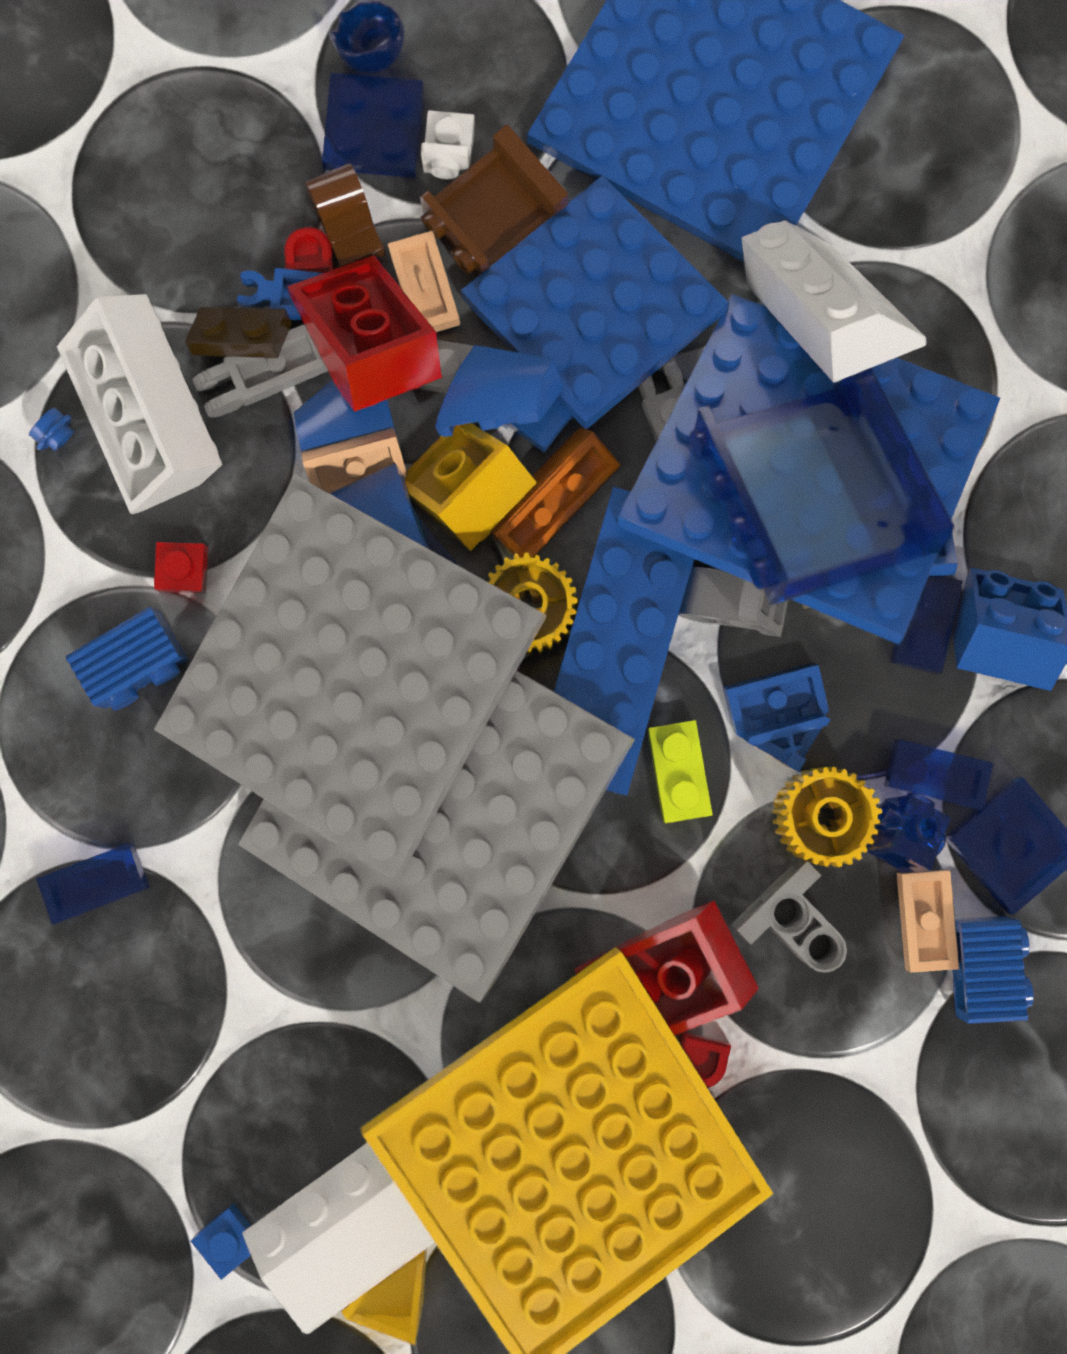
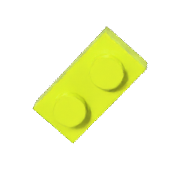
[647,720,713,823]

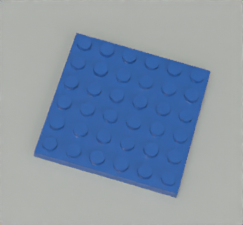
[527,0,905,263]
[617,294,1000,645]

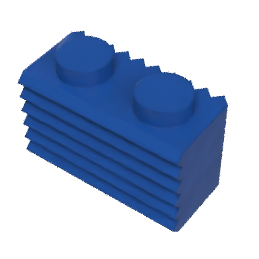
[65,606,189,711]
[952,916,1034,1023]

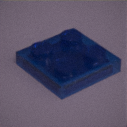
[322,73,424,178]
[944,777,1067,915]

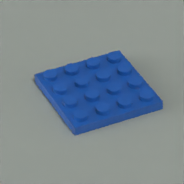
[461,176,729,430]

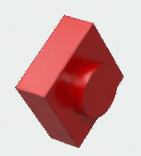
[154,542,208,594]

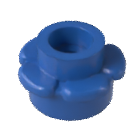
[29,407,74,451]

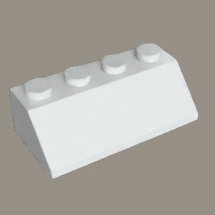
[741,220,926,382]
[57,294,223,514]
[242,1143,435,1334]

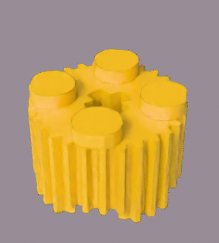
[488,552,577,656]
[772,767,882,867]

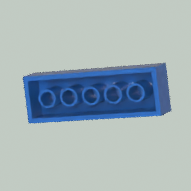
[554,487,694,796]

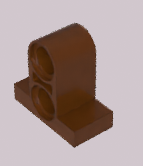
[304,163,386,267]

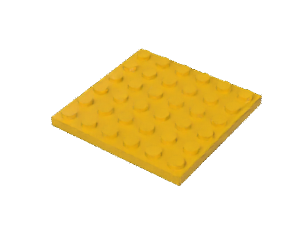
[361,947,773,1354]

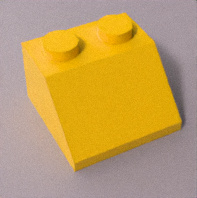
[404,423,537,551]

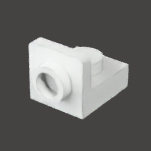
[421,110,475,179]

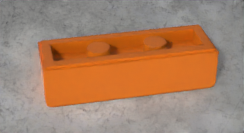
[490,428,621,558]

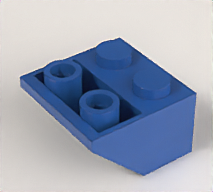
[953,567,1067,691]

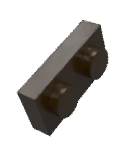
[185,307,292,358]

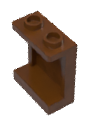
[420,124,569,277]

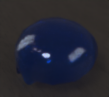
[330,0,405,73]

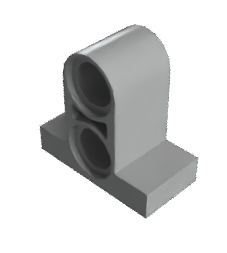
[679,567,788,637]
[730,859,847,973]

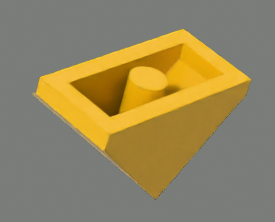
[341,1248,427,1346]

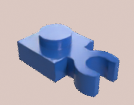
[237,268,322,324]

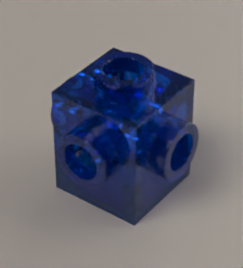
[866,793,951,873]

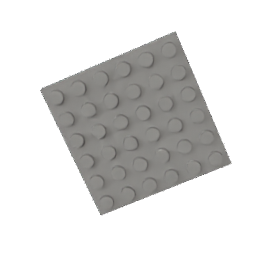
[154,475,547,880]
[238,670,635,1003]

